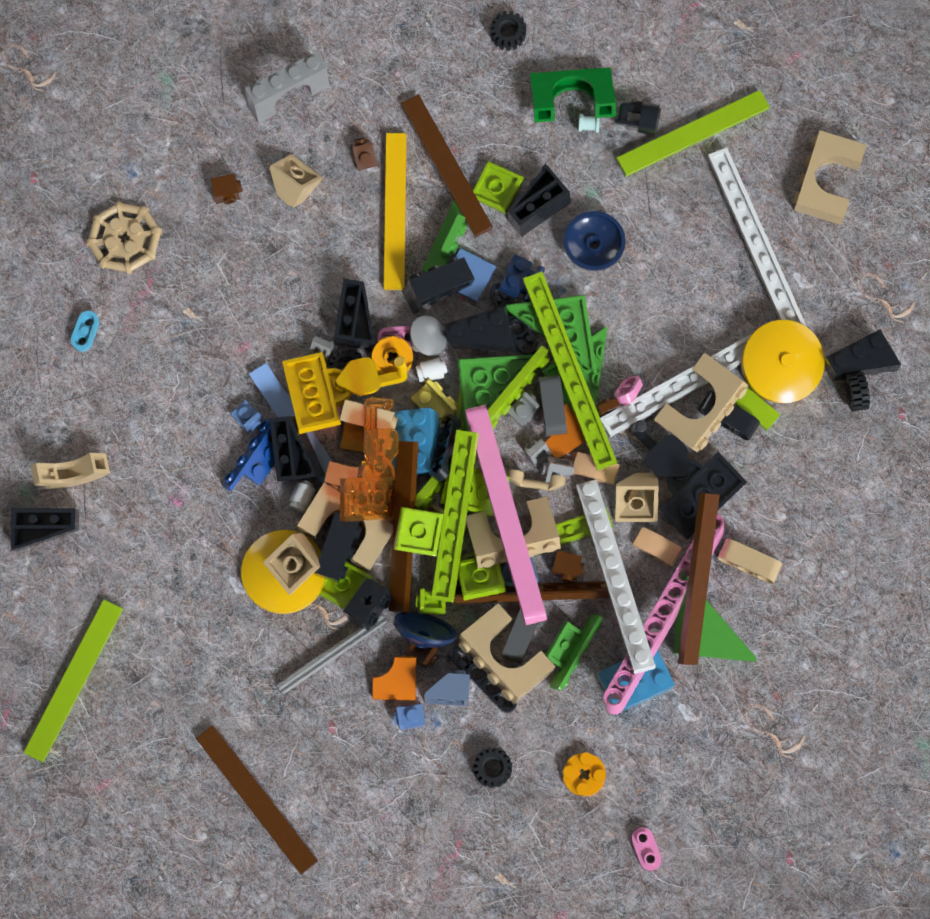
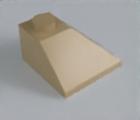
[270,154,323,208]
[615,473,659,522]
[263,533,320,595]

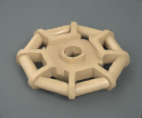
[86,201,162,274]

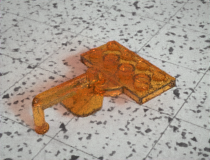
[340,398,399,522]

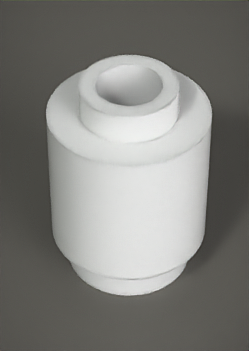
[415,358,447,383]
[289,480,316,513]

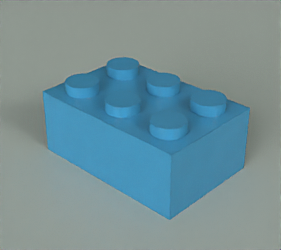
[391,407,439,477]
[597,650,675,715]

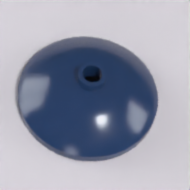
[564,211,626,271]
[393,612,457,648]

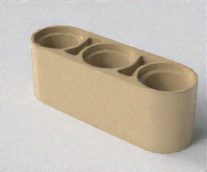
[717,539,782,584]

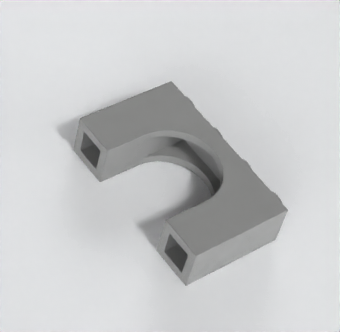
[245,51,330,123]

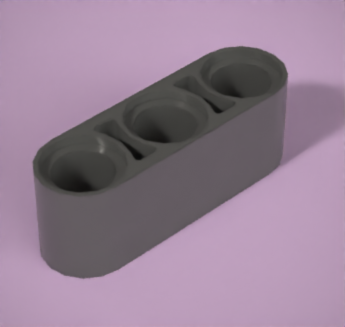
[539,375,567,436]
[501,608,539,664]

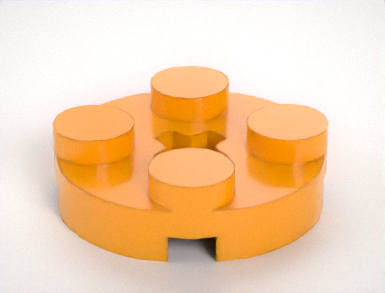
[372,335,413,375]
[563,752,606,797]

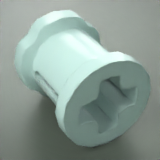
[578,113,600,133]

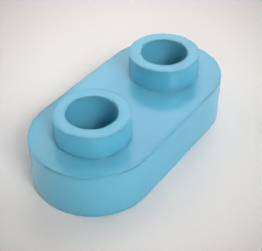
[71,311,100,352]

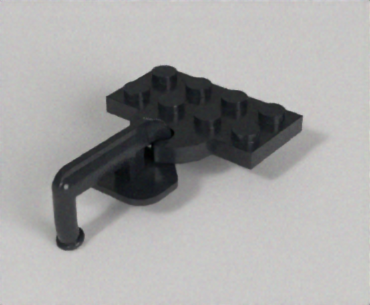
[631,420,747,540]

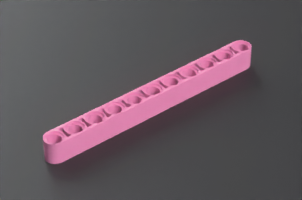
[465,405,547,625]
[603,515,724,715]

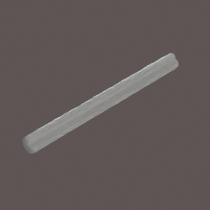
[277,614,387,694]

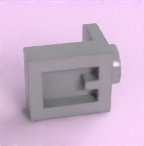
[507,392,540,428]
[541,456,574,483]

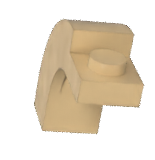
[31,453,110,489]

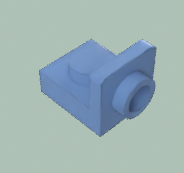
[230,400,263,433]
[393,704,426,730]

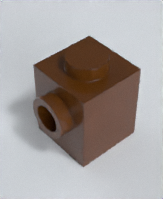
[210,174,243,204]
[552,550,585,582]

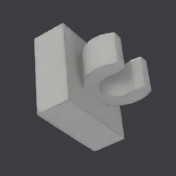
[309,336,334,363]
[524,439,553,469]

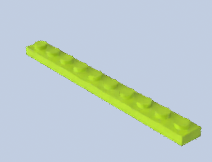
[523,272,617,471]
[415,346,550,510]

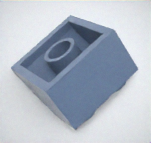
[424,670,470,707]

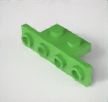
[422,201,467,273]
[545,614,603,691]

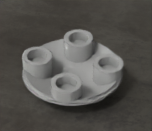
[410,316,447,356]

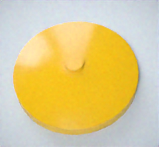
[741,320,825,403]
[241,530,325,614]

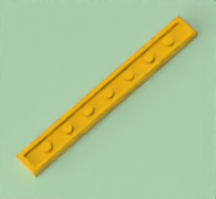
[384,133,407,290]

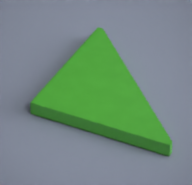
[506,295,597,373]
[541,326,607,414]
[457,354,534,432]
[673,576,756,662]

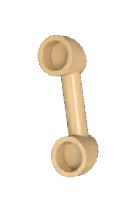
[507,470,566,491]

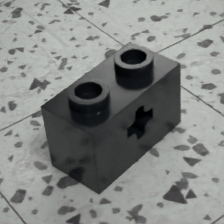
[343,577,392,631]

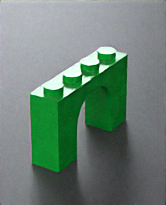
[530,67,616,123]

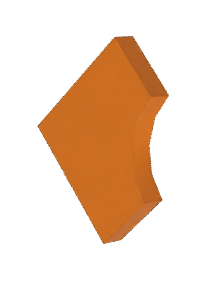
[545,403,586,458]
[373,656,416,700]

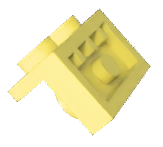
[411,379,457,429]

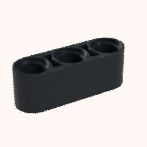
[698,391,760,441]

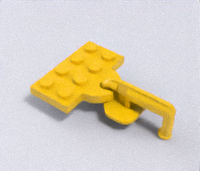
[282,352,408,434]

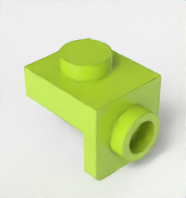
[416,588,446,615]

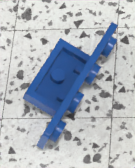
[222,419,275,491]

